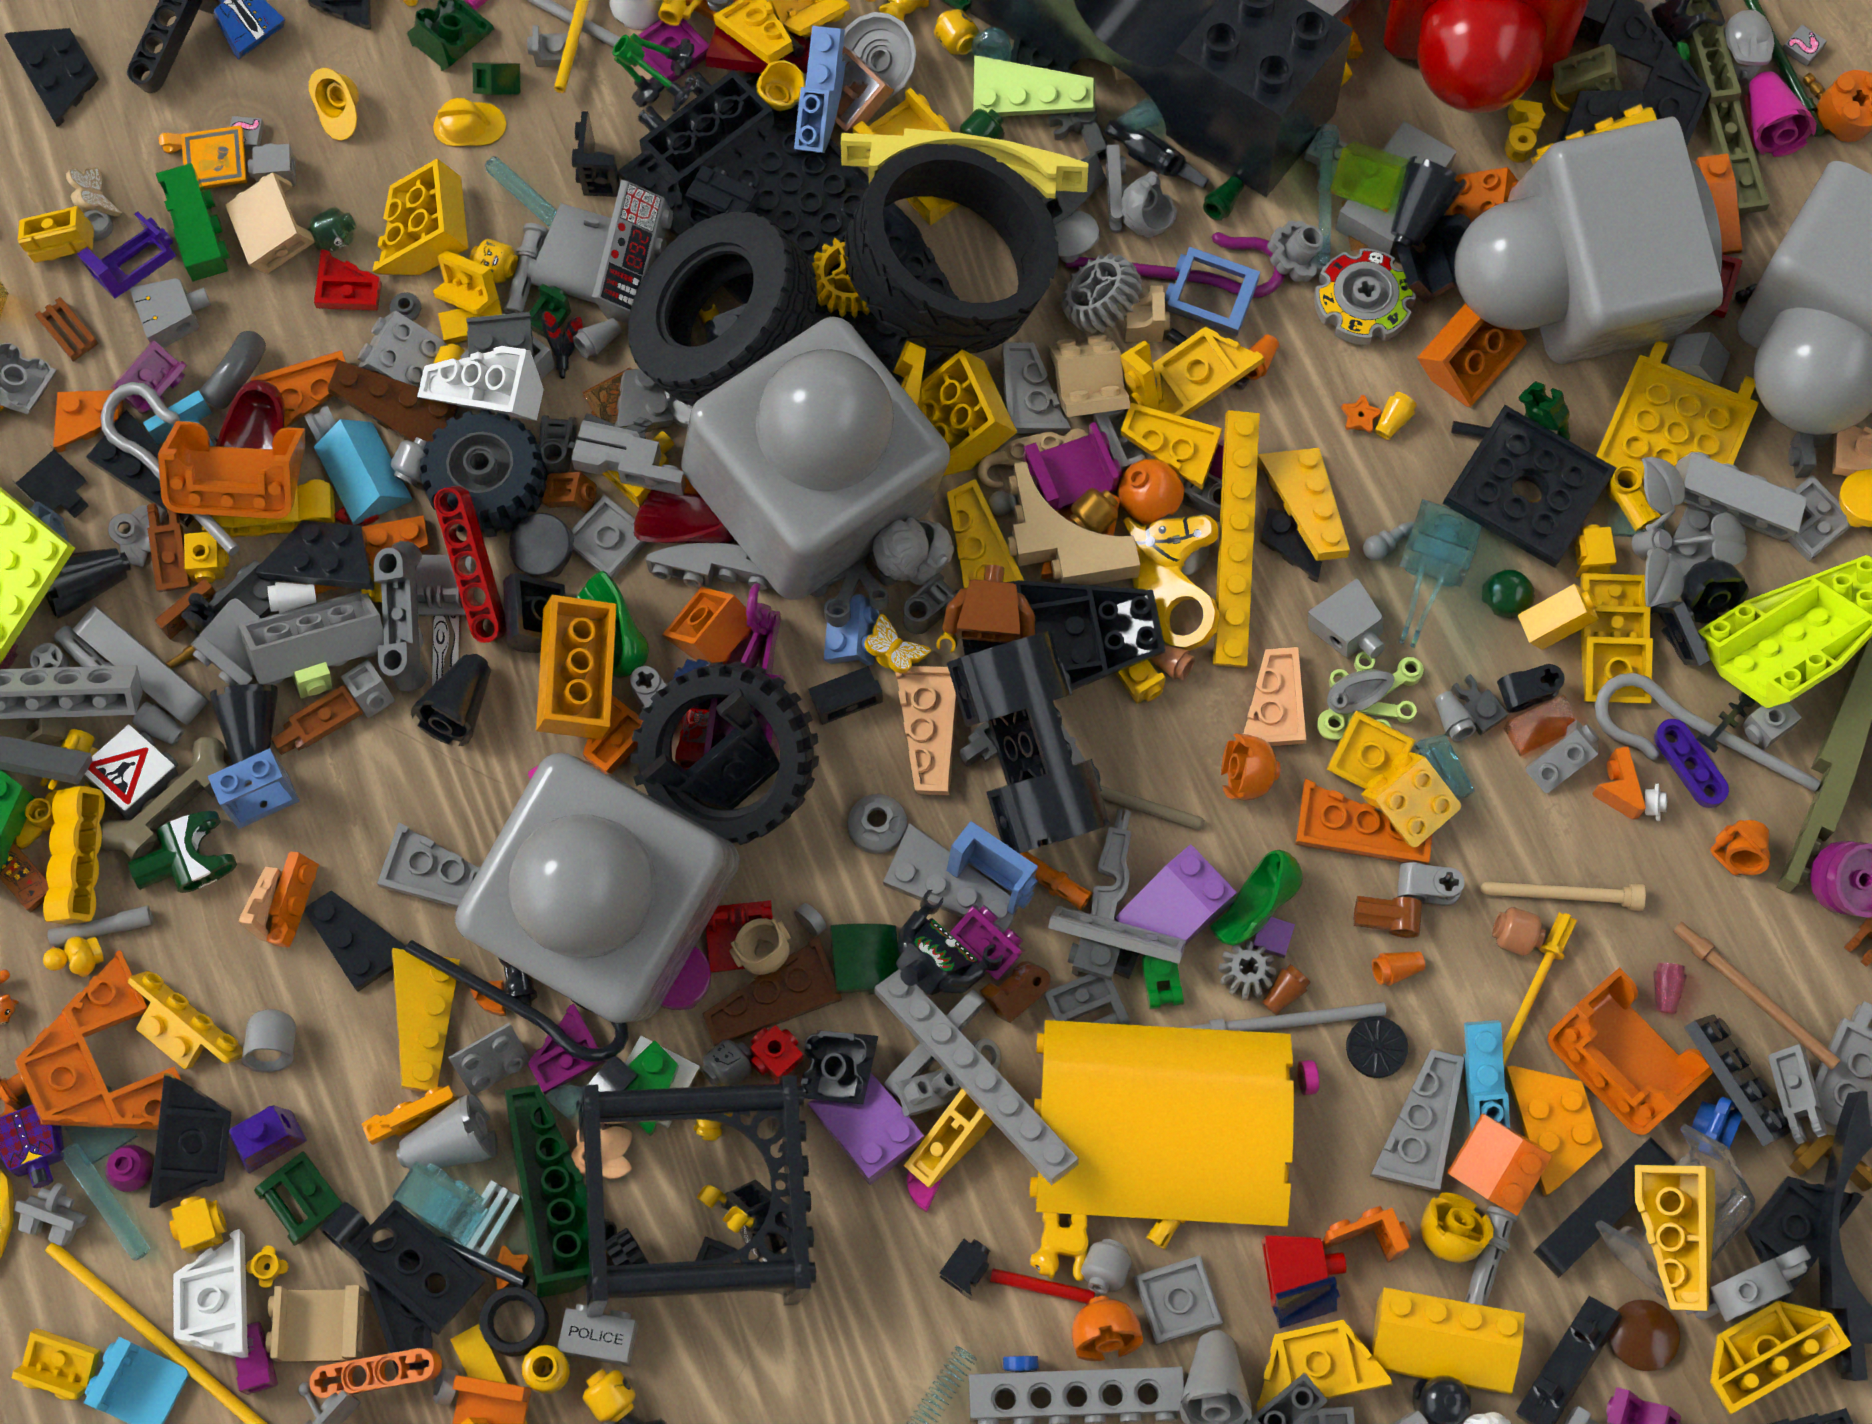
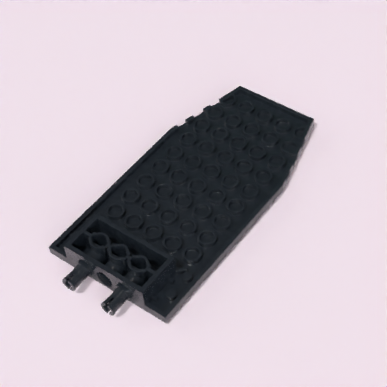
[618,70,959,385]

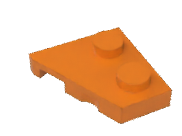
[53,390,123,452]

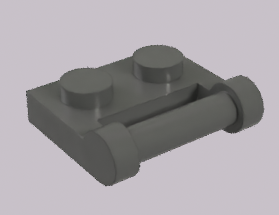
[1044,974,1130,1025]

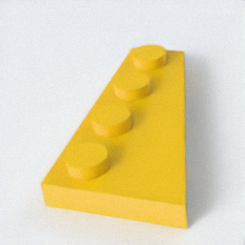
[1257,448,1350,561]
[947,479,1024,588]
[392,948,460,1092]

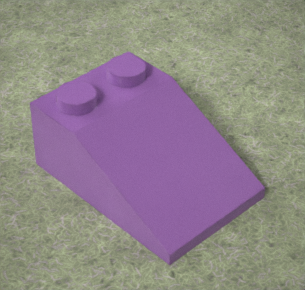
[1114,844,1237,944]
[808,1073,924,1186]

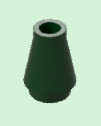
[1203,176,1244,220]

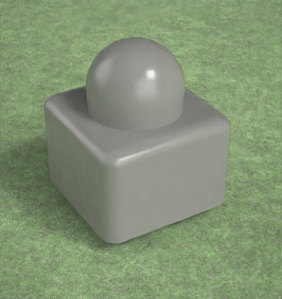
[1455,116,1723,364]
[1736,161,1872,435]
[681,317,950,600]
[455,753,740,1023]

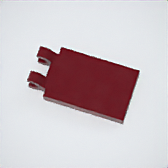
[706,26,811,74]

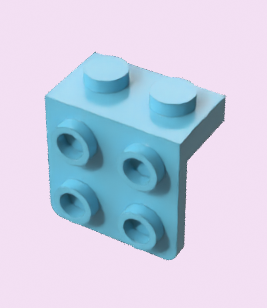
[84,1337,189,1424]

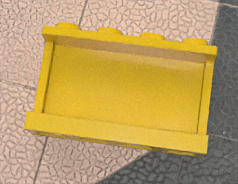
[853,88,960,226]

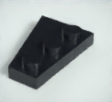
[304,890,406,992]

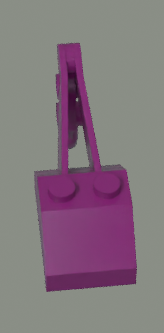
[704,583,784,756]

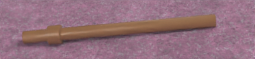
[1673,922,1841,1070]

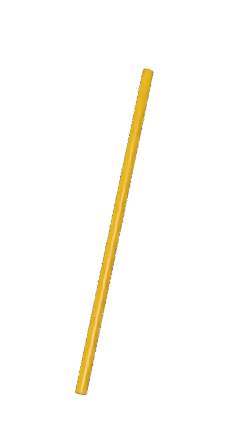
[45,1243,268,1424]

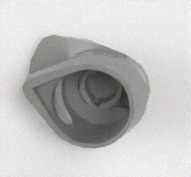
[1724,10,1774,86]

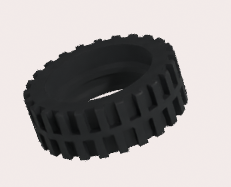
[631,662,819,845]

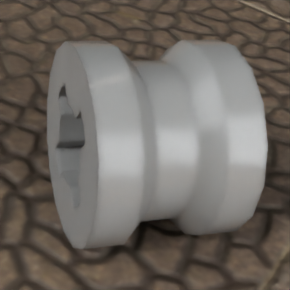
[304,405,336,443]
[30,643,70,668]

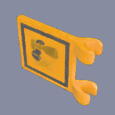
[159,125,247,189]

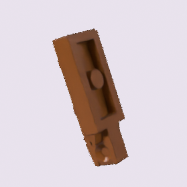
[271,685,363,755]

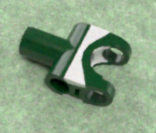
[128,811,237,893]

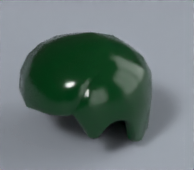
[1482,570,1535,619]

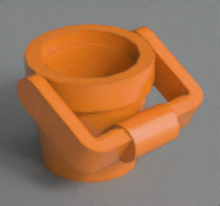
[1710,820,1771,876]

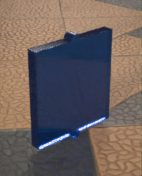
[1273,1276,1340,1329]

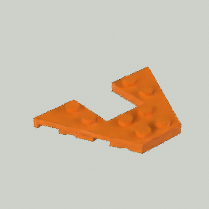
[15,950,181,1130]

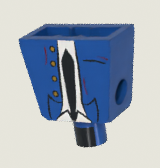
[213,0,285,60]

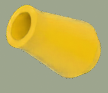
[1374,391,1417,440]

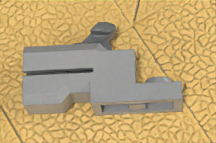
[572,417,686,496]

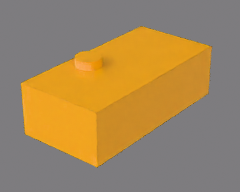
[536,595,616,740]

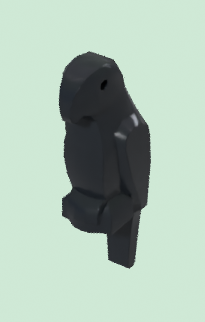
[1104,119,1210,188]

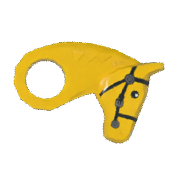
[1123,515,1220,651]

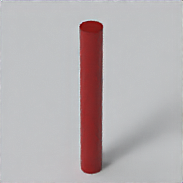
[990,1268,1095,1304]

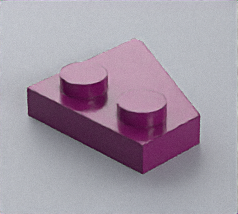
[528,1003,605,1095]

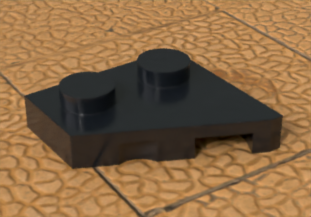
[1260,508,1322,582]
[1650,601,1710,666]

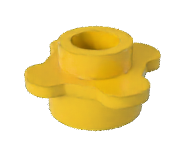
[246,1246,289,1288]

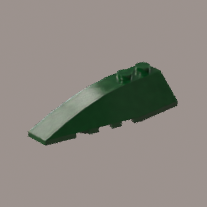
[504,1084,607,1298]

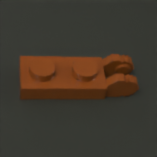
[147,503,191,593]

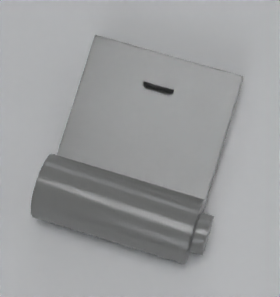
[527,203,612,304]

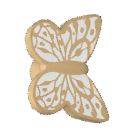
[66,167,122,217]

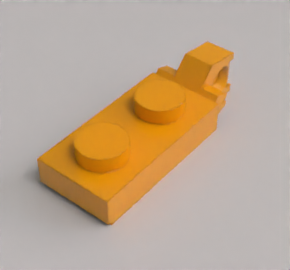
[362,1085,458,1145]

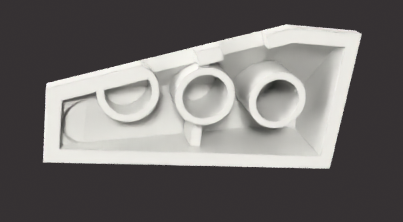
[417,346,544,421]

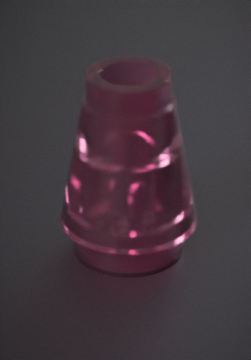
[1653,963,1688,1013]

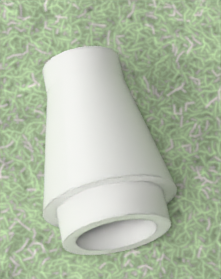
[267,582,317,614]

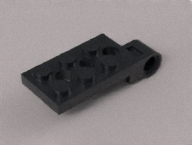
[319,1200,486,1335]

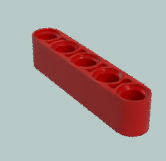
[434,486,506,643]

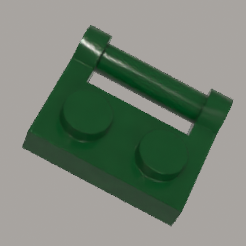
[254,1151,342,1246]

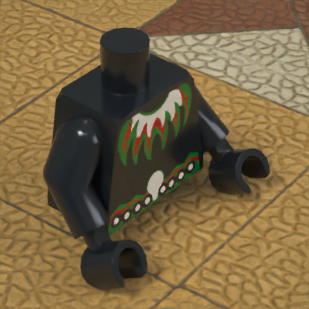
[896,889,1004,995]

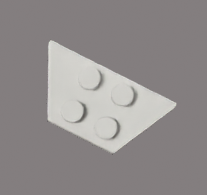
[173,1229,248,1358]

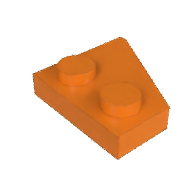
[583,695,643,774]

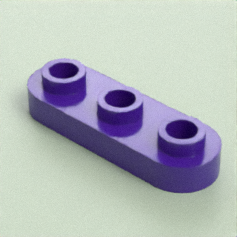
[1654,719,1729,808]

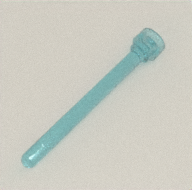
[1314,124,1339,266]

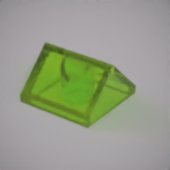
[1330,141,1409,213]

